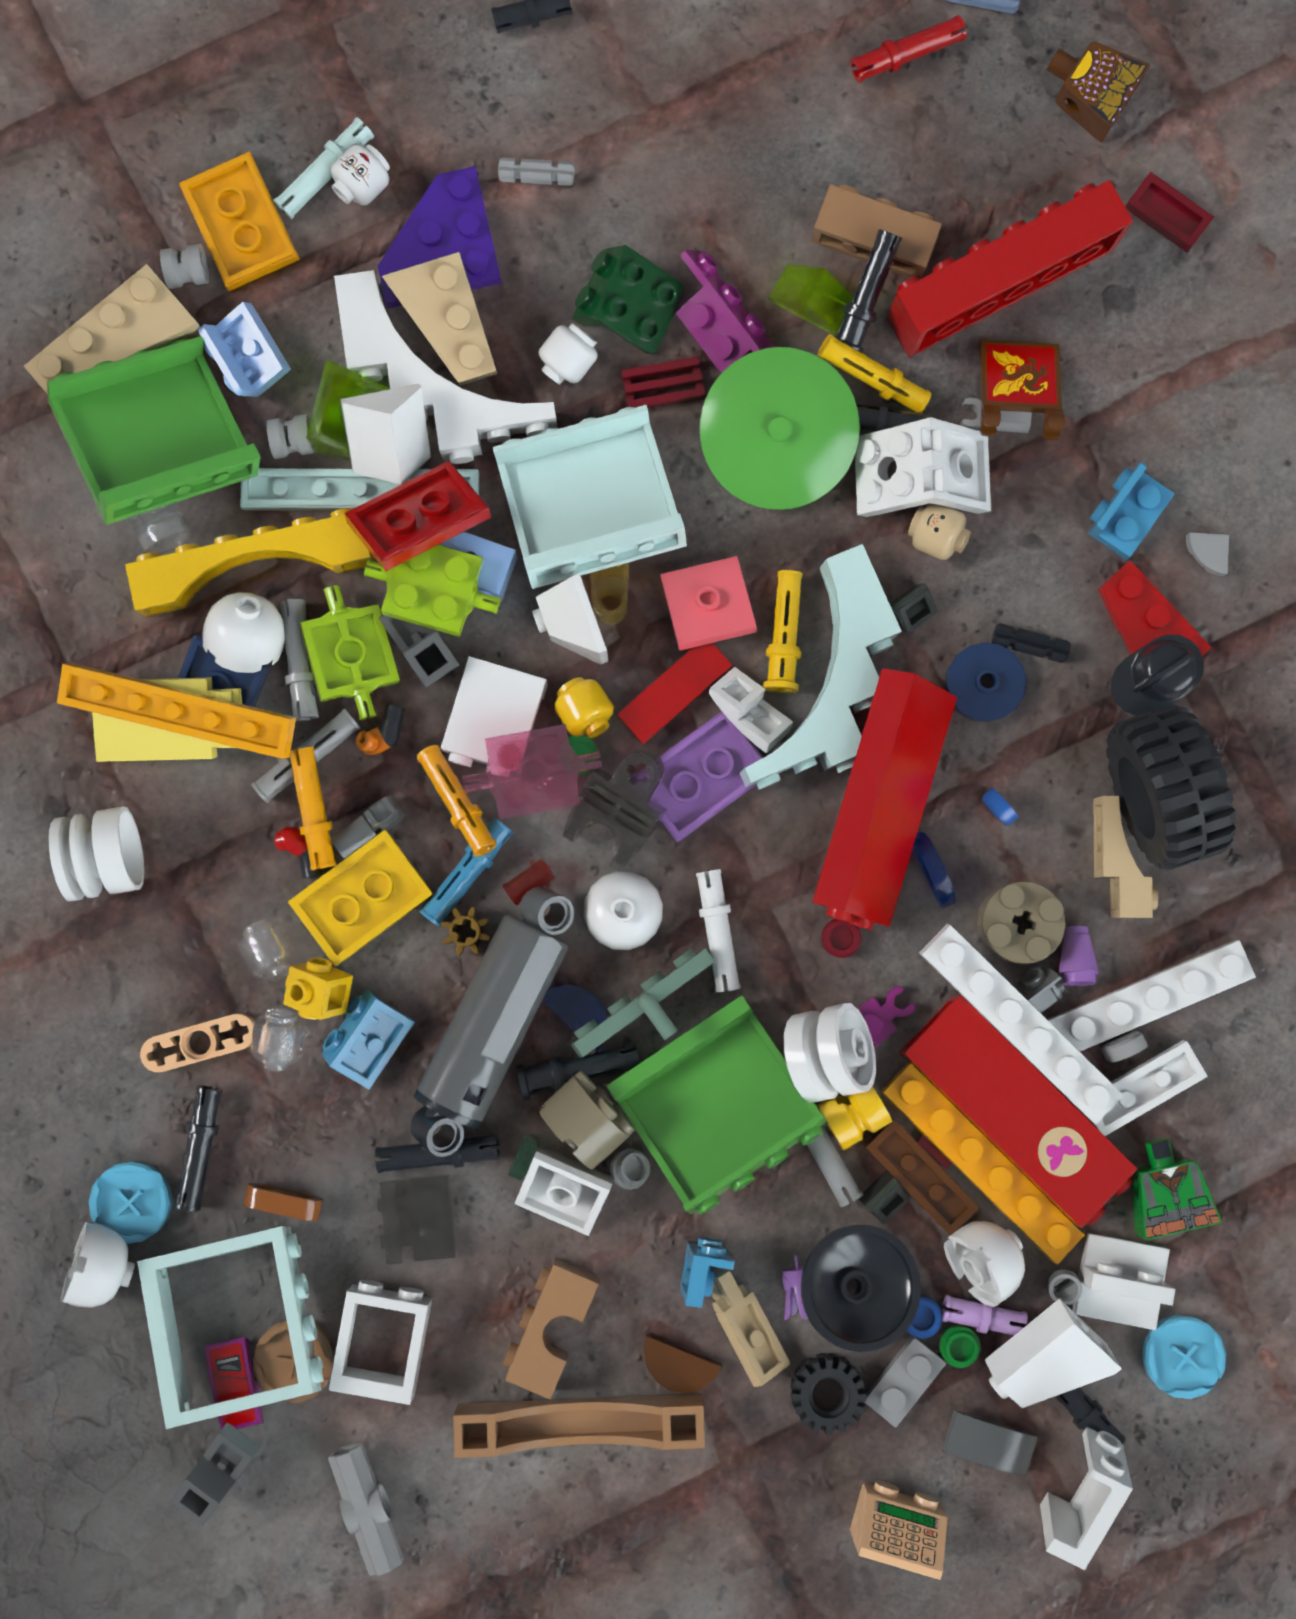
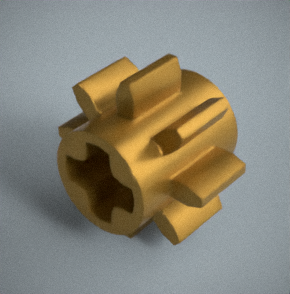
[441,907,491,956]

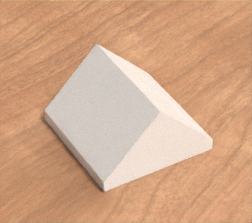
[341,383,431,485]
[515,1145,613,1236]

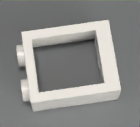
[329,1280,432,1405]

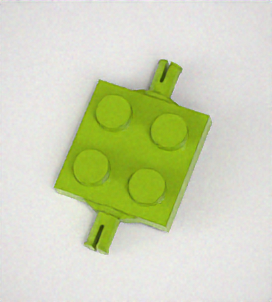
[364,545,501,637]
[300,585,400,720]

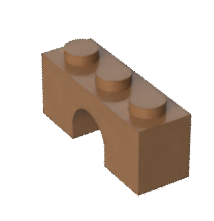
[502,1258,600,1400]

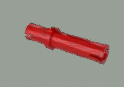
[850,15,967,83]

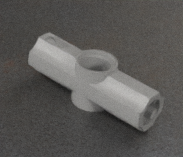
[328,1442,404,1576]

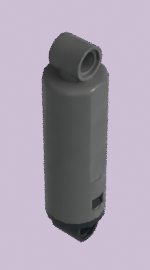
[410,886,574,1157]

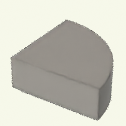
[1186,532,1229,576]

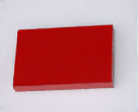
[344,461,491,572]

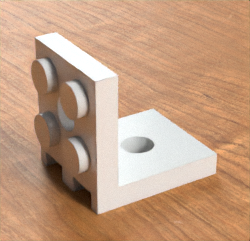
[855,417,991,517]

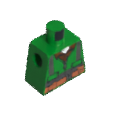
[1131,1138,1222,1240]

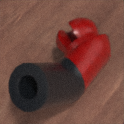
[274,826,322,879]

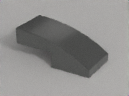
[942,1410,1038,1477]

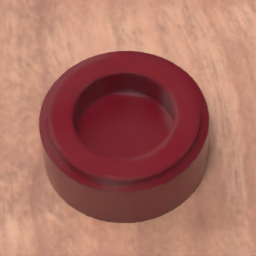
[820,919,862,958]

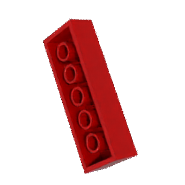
[887,180,1133,358]

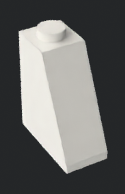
[985,1298,1122,1408]

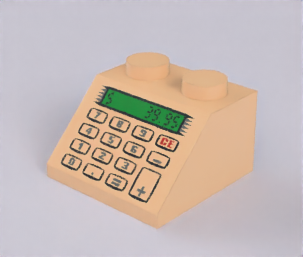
[850,1481,948,1580]

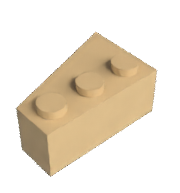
[382,252,497,386]

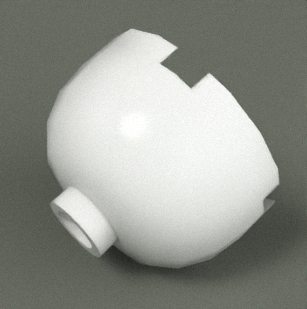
[202,592,285,673]
[583,871,663,950]
[944,1221,1025,1307]
[61,1222,135,1308]

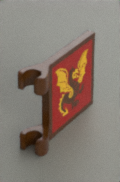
[980,339,1065,440]

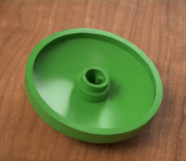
[700,347,860,510]

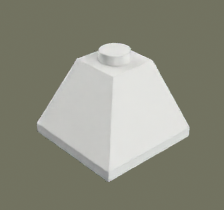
[532,574,609,665]

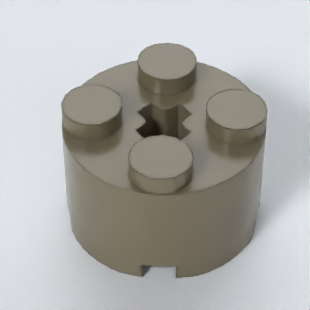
[977,882,1065,963]
[539,1070,636,1170]

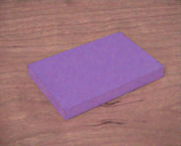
[630,711,763,843]

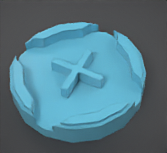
[88,1160,173,1244]
[1142,1314,1226,1399]

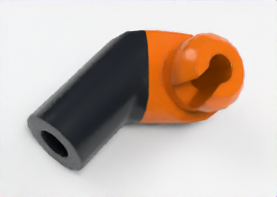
[356,704,405,755]

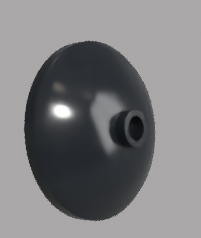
[801,1225,921,1352]

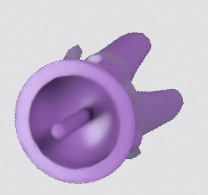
[782,1256,808,1320]

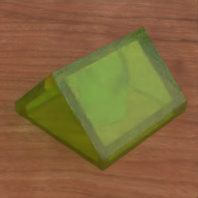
[306,361,390,461]

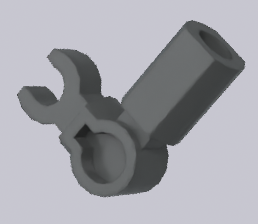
[331,795,406,859]

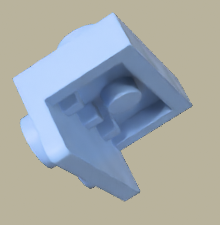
[198,302,291,397]

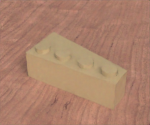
[24,264,200,394]

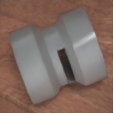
[160,244,210,289]
[267,414,315,459]

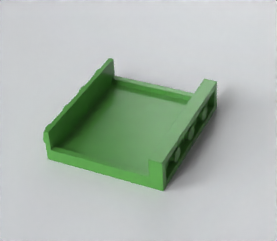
[47,336,260,525]
[607,995,827,1215]

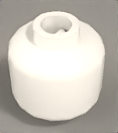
[539,323,597,385]

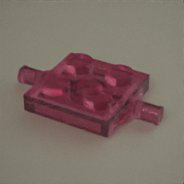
[462,724,602,820]

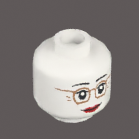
[331,145,390,206]

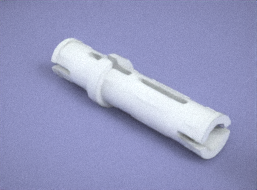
[696,869,741,992]

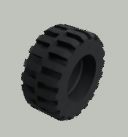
[1106,704,1236,870]

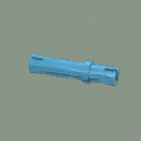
[420,817,514,927]

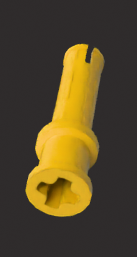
[763,570,803,693]

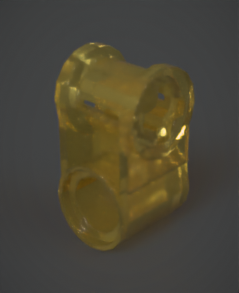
[589,562,629,625]

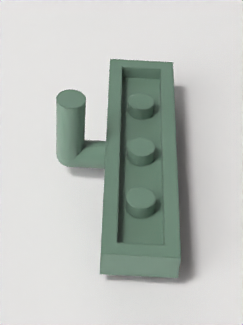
[571,948,715,1058]

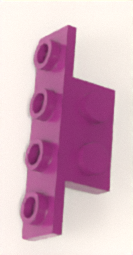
[676,250,778,373]

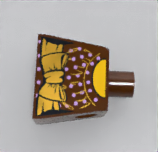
[1046,42,1150,143]

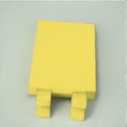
[92,677,242,762]

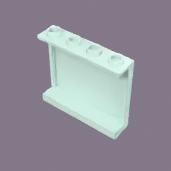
[492,405,687,589]

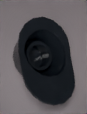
[1111,635,1204,716]

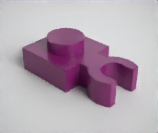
[857,986,916,1048]

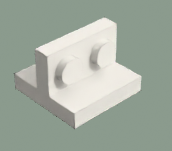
[1072,1231,1175,1330]

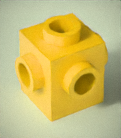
[283,957,353,1020]

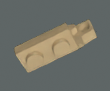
[712,1270,790,1387]

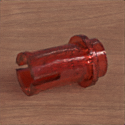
[502,858,556,906]

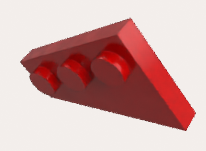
[1098,561,1212,656]

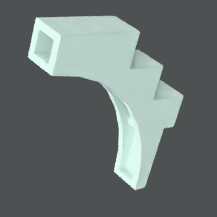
[740,544,902,790]

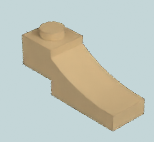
[1093,796,1158,918]

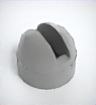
[1048,1269,1082,1305]

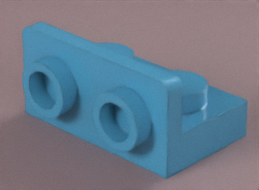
[1087,462,1175,560]
[322,989,415,1089]
[680,1237,735,1308]

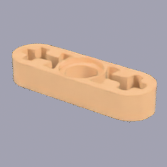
[140,1013,259,1072]

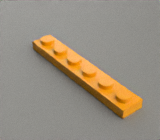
[57,663,296,759]
[880,1063,1085,1265]

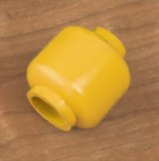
[555,677,614,738]

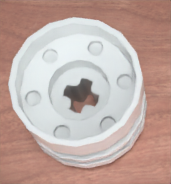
[49,806,144,901]

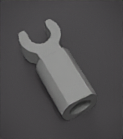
[960,397,1032,434]

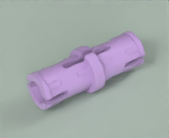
[941,1295,1028,1336]

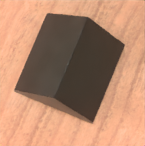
[890,583,938,635]
[858,1170,912,1224]

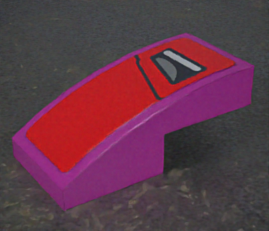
[205,1337,264,1430]

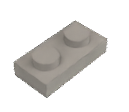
[864,1335,947,1428]

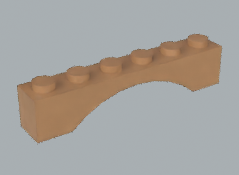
[453,1394,705,1458]

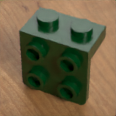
[571,245,684,354]

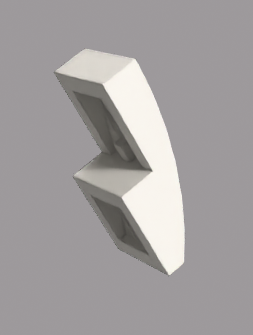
[709,667,793,753]

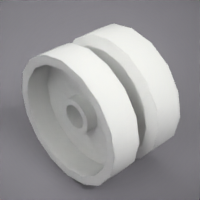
[784,1003,876,1103]

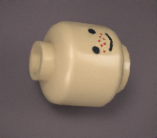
[908,503,971,560]

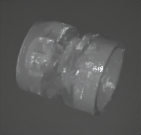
[127,502,193,554]

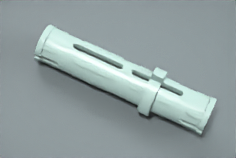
[273,117,374,220]

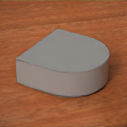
[1100,1030,1148,1062]

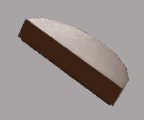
[644,1334,722,1393]

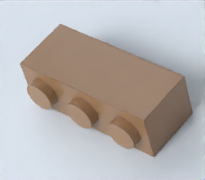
[811,184,942,279]

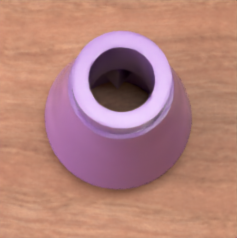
[1058,926,1099,986]

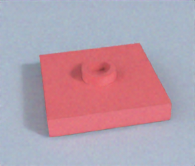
[660,556,757,651]

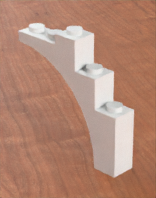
[334,270,558,464]

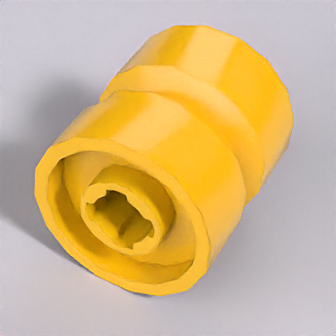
[816,1086,893,1151]

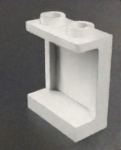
[441,656,548,779]
[1040,1427,1133,1570]

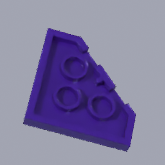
[377,166,502,309]

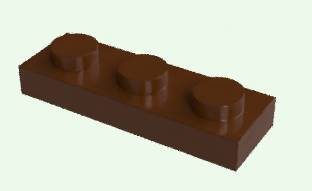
[864,1118,980,1235]

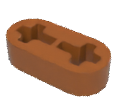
[243,1183,323,1221]

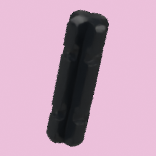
[991,623,1071,663]

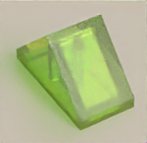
[768,264,853,336]

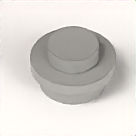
[610,1148,650,1190]

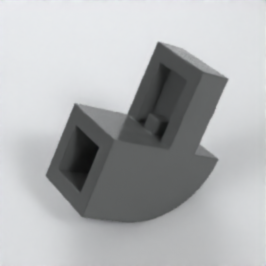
[379,615,459,687]
[170,1422,260,1526]

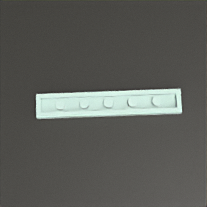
[240,468,479,511]

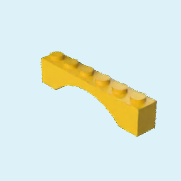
[125,508,376,617]

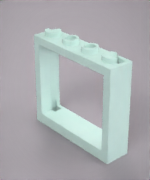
[137,1226,324,1429]

